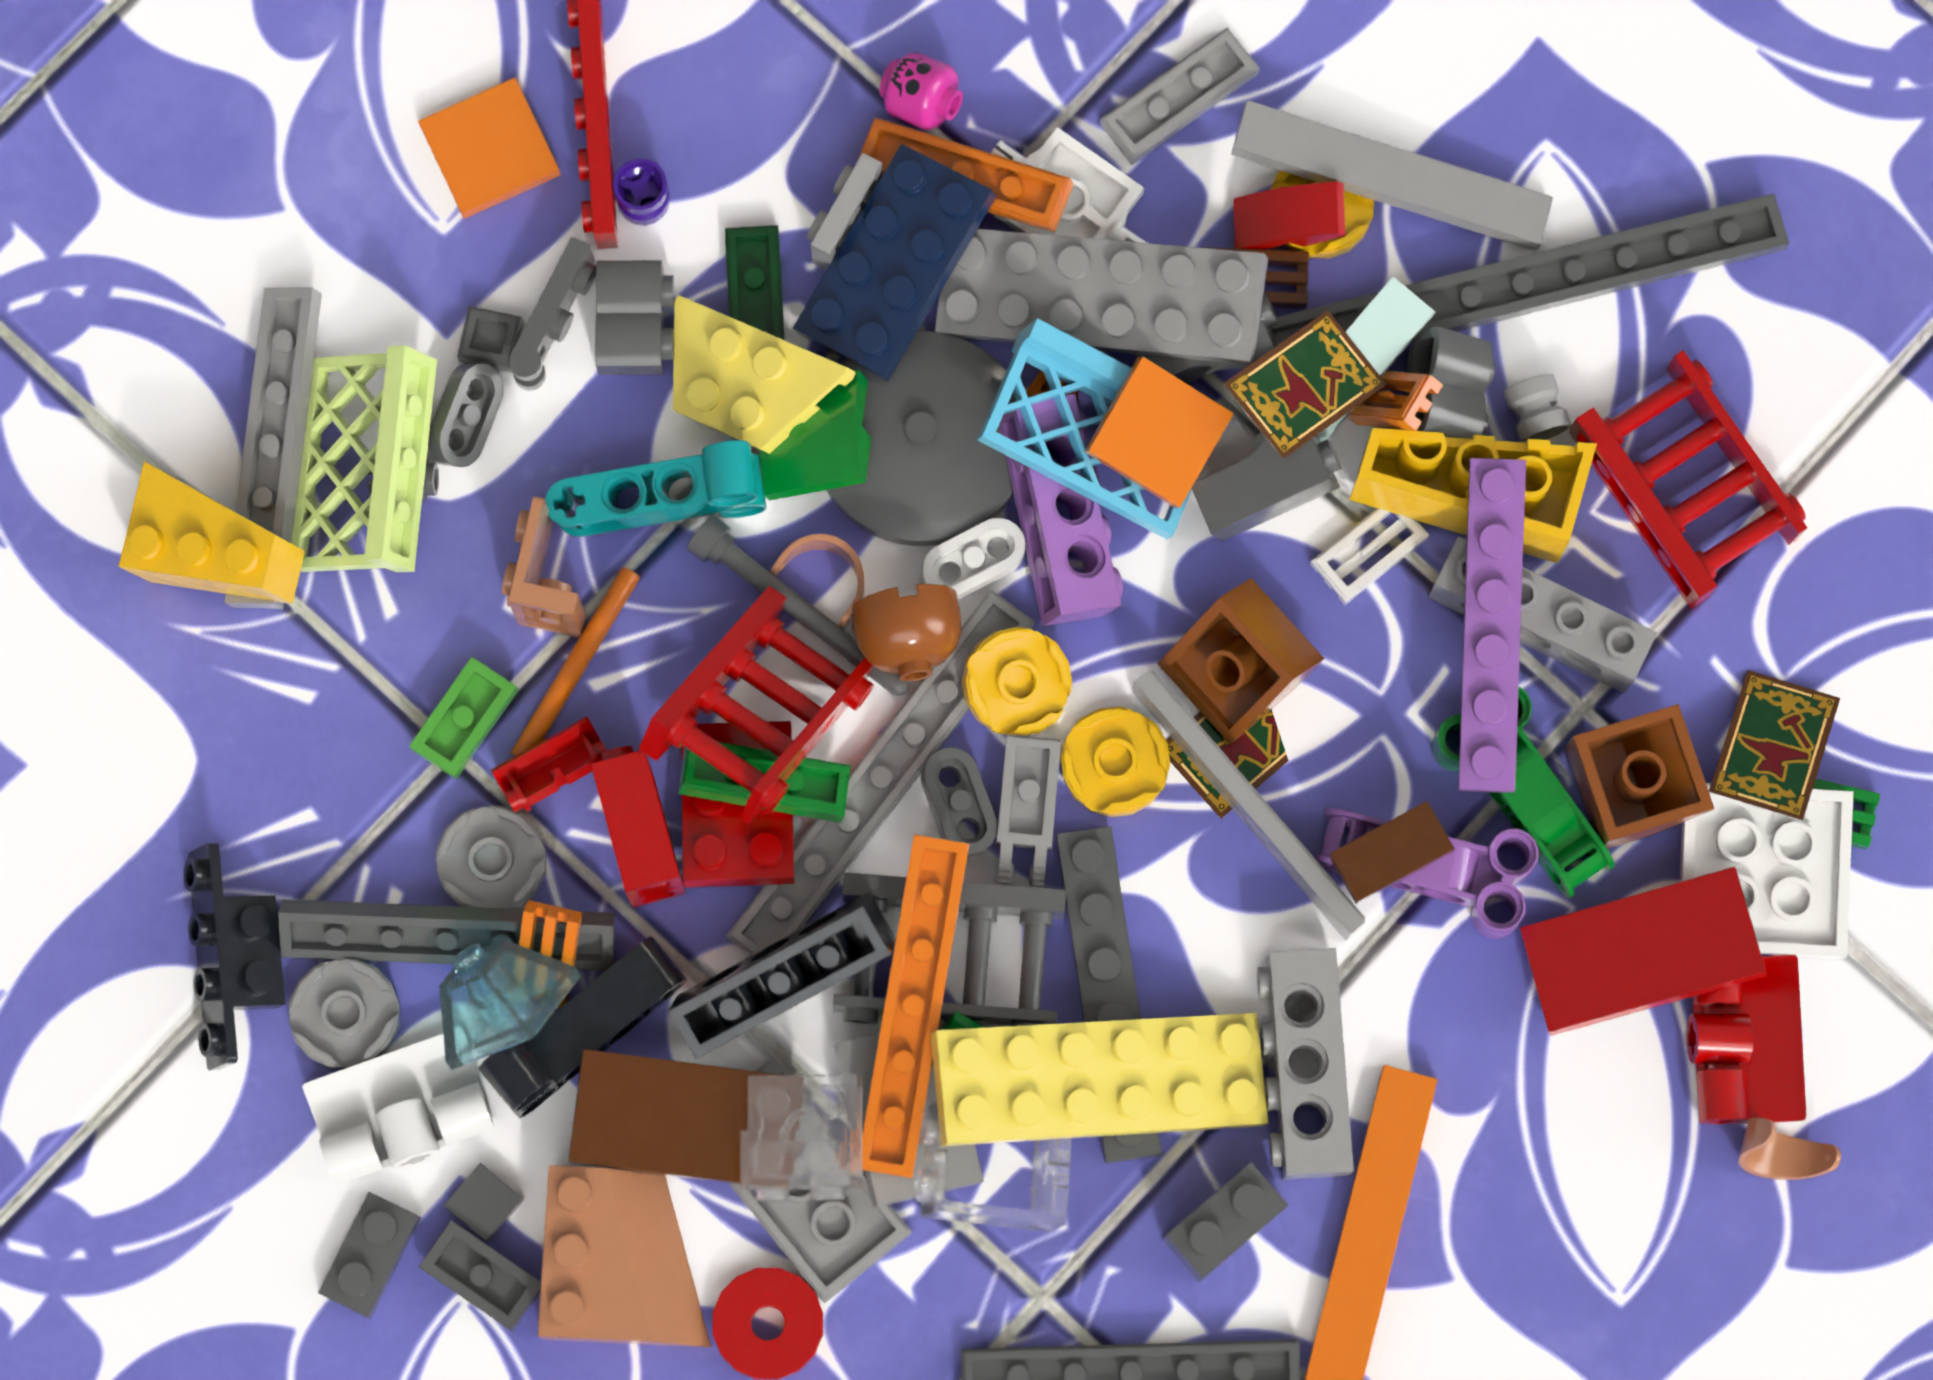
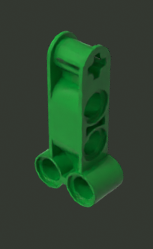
[1431,686,1615,898]

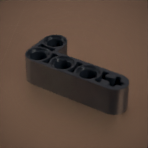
[478,937,688,1118]

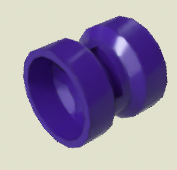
[613,158,670,226]

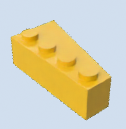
[1349,428,1597,564]

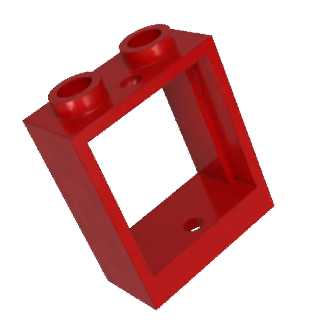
[591,745,686,909]

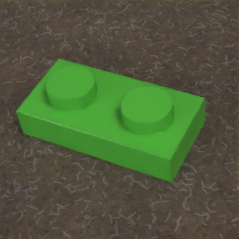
[409,656,519,780]

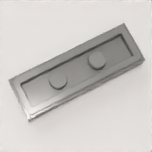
[1100,27,1260,165]

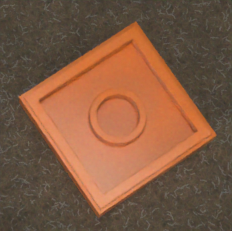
[418,77,561,219]
[1084,356,1234,508]

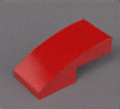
[1233,181,1345,250]

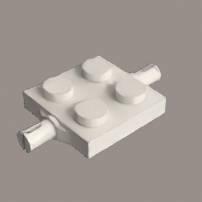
[991,127,1148,243]

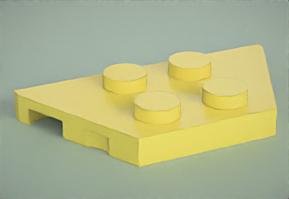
[673,295,856,454]

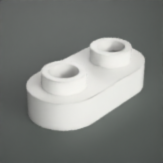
[922,518,1025,599]

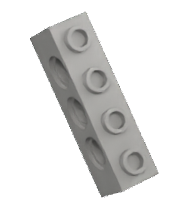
[1428,536,1658,694]
[1257,948,1354,1180]

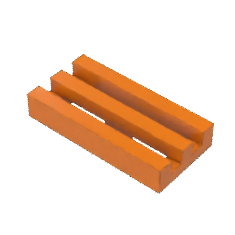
[1347,371,1443,431]
[512,900,582,1009]

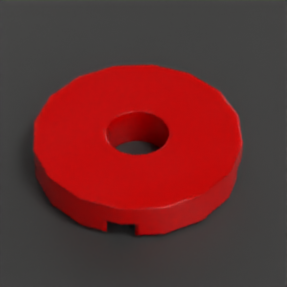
[712,1268,824,1380]

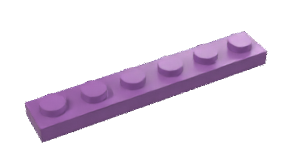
[1458,458,1526,793]

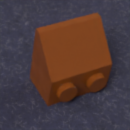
[1157,578,1325,744]
[1565,704,1715,849]

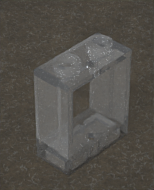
[914,1102,1071,1232]

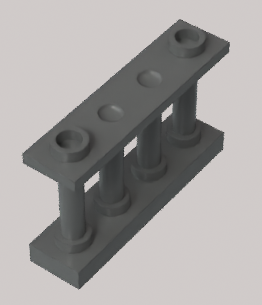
[833,872,1066,1026]

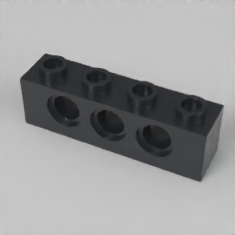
[668,892,896,1059]

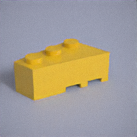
[118,461,305,604]

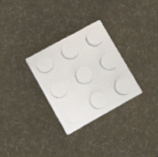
[1680,783,1853,958]

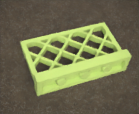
[291,345,437,573]

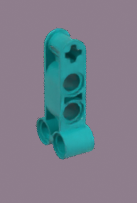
[545,440,767,537]

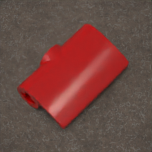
[1686,955,1807,1124]

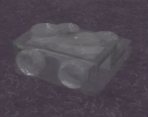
[740,1073,863,1201]

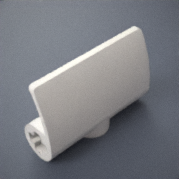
[303,1029,495,1186]

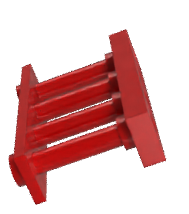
[1568,350,1808,609]
[639,586,874,825]

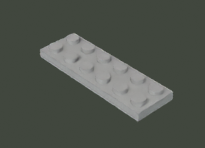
[935,229,1268,365]

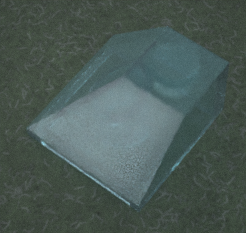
[439,939,581,1070]

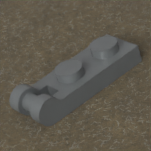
[509,236,596,391]

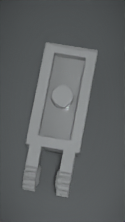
[996,734,1062,888]

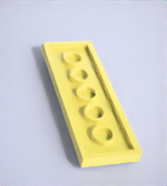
[931,1013,1269,1146]

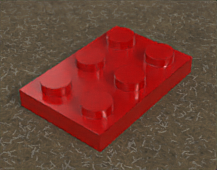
[681,721,795,888]

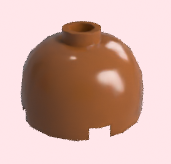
[851,584,962,681]

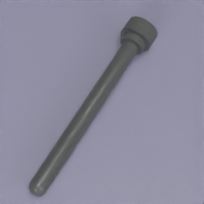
[687,515,909,696]

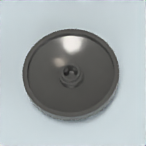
[826,331,1017,546]

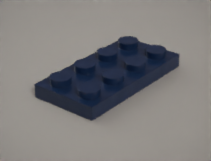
[793,144,996,382]

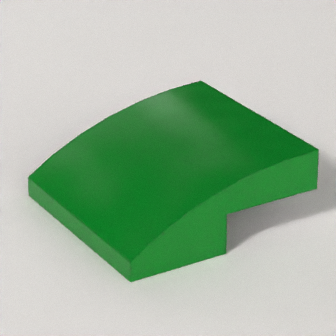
[759,369,872,501]

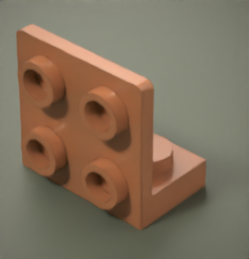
[502,496,586,638]

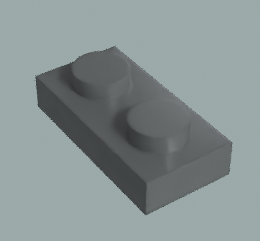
[318,1192,421,1319]
[419,1220,541,1332]

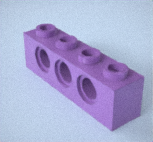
[999,394,1123,626]

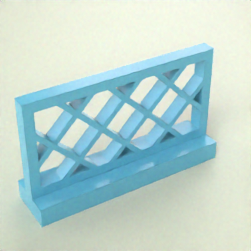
[977,318,1196,540]

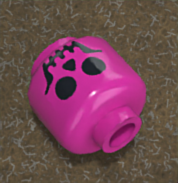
[879,52,963,131]

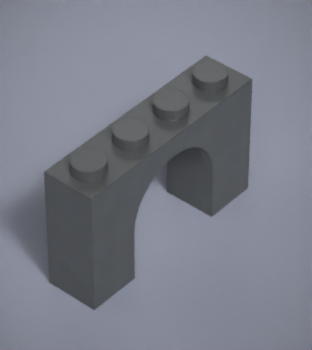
[1134,293,1342,542]

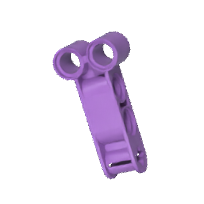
[1314,808,1539,939]

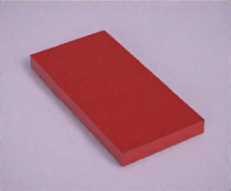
[1520,867,1768,1036]

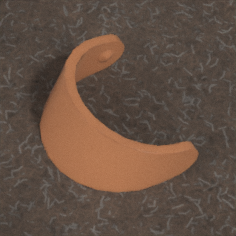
[770,533,865,629]
[1738,1118,1841,1180]

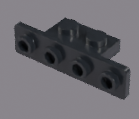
[183,843,286,1071]

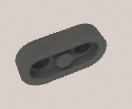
[428,362,504,467]
[921,747,998,857]

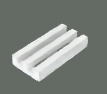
[1310,508,1429,605]

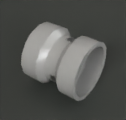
[1503,374,1572,443]

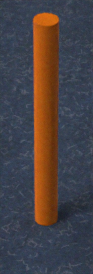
[510,567,640,756]

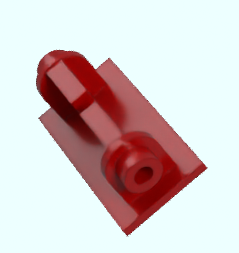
[491,716,607,813]

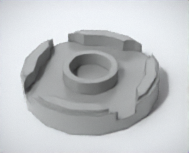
[436,806,546,909]
[289,958,401,1069]

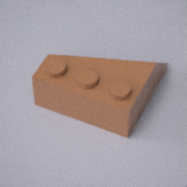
[538,1165,712,1348]

